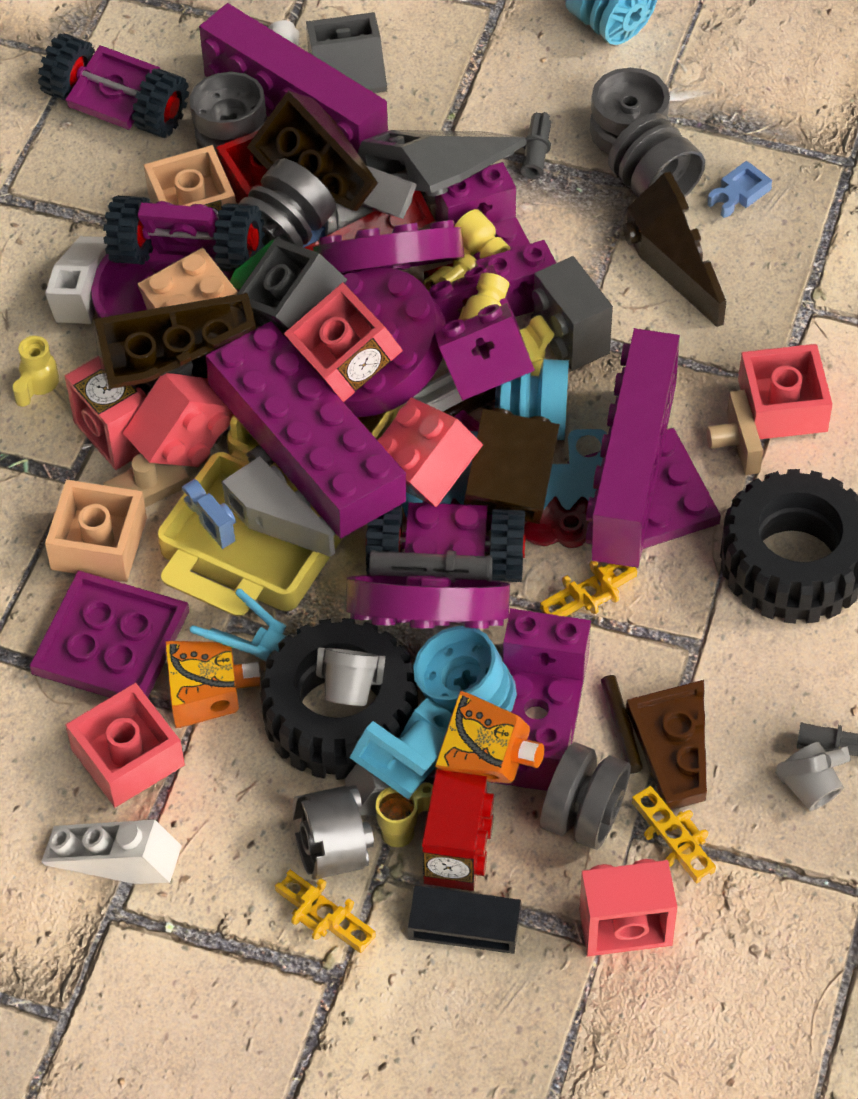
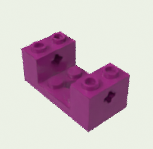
[435,162,557,317]
[429,265,535,401]
[491,608,591,791]

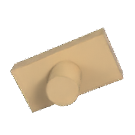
[706,390,763,475]
[103,454,190,508]

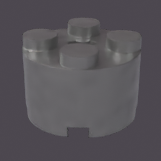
[292,785,374,880]

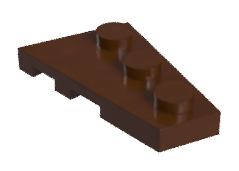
[626,680,707,810]

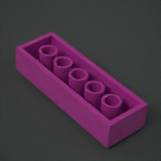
[199,3,388,153]
[206,321,406,539]
[586,328,680,568]

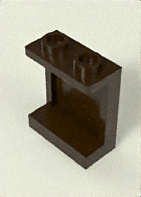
[463,408,560,524]

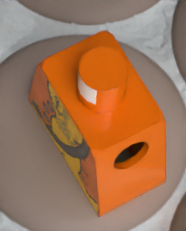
[166,641,260,728]
[435,691,544,783]

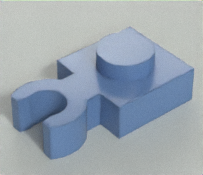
[707,161,772,218]
[182,479,236,549]

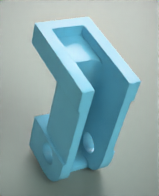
[349,697,452,799]

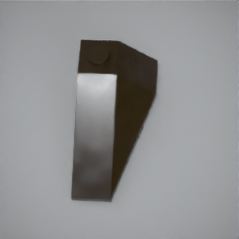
[247,90,378,212]
[623,171,727,327]
[94,293,256,389]

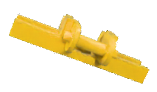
[540,561,637,617]
[632,786,716,884]
[275,869,376,953]

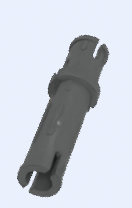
[369,550,493,583]

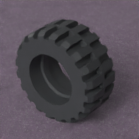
[720,469,858,624]
[260,618,418,780]

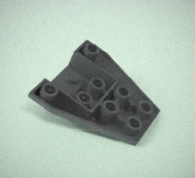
[358,130,527,196]

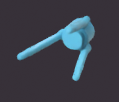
[189,589,287,661]

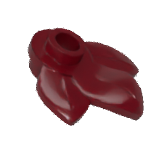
[524,496,589,548]

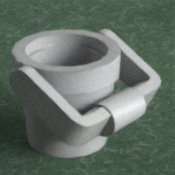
[316,647,386,706]
[775,742,851,811]

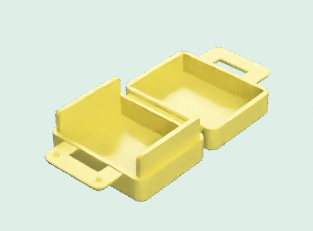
[158,403,405,616]

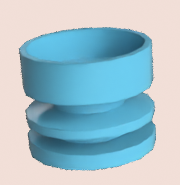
[565,0,657,45]
[495,359,569,440]
[413,626,517,714]

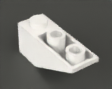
[45,236,107,324]
[41,820,182,884]

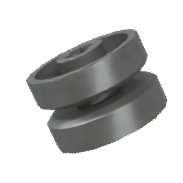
[590,67,670,154]
[540,742,631,850]

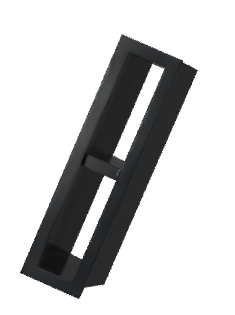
[408,885,522,954]

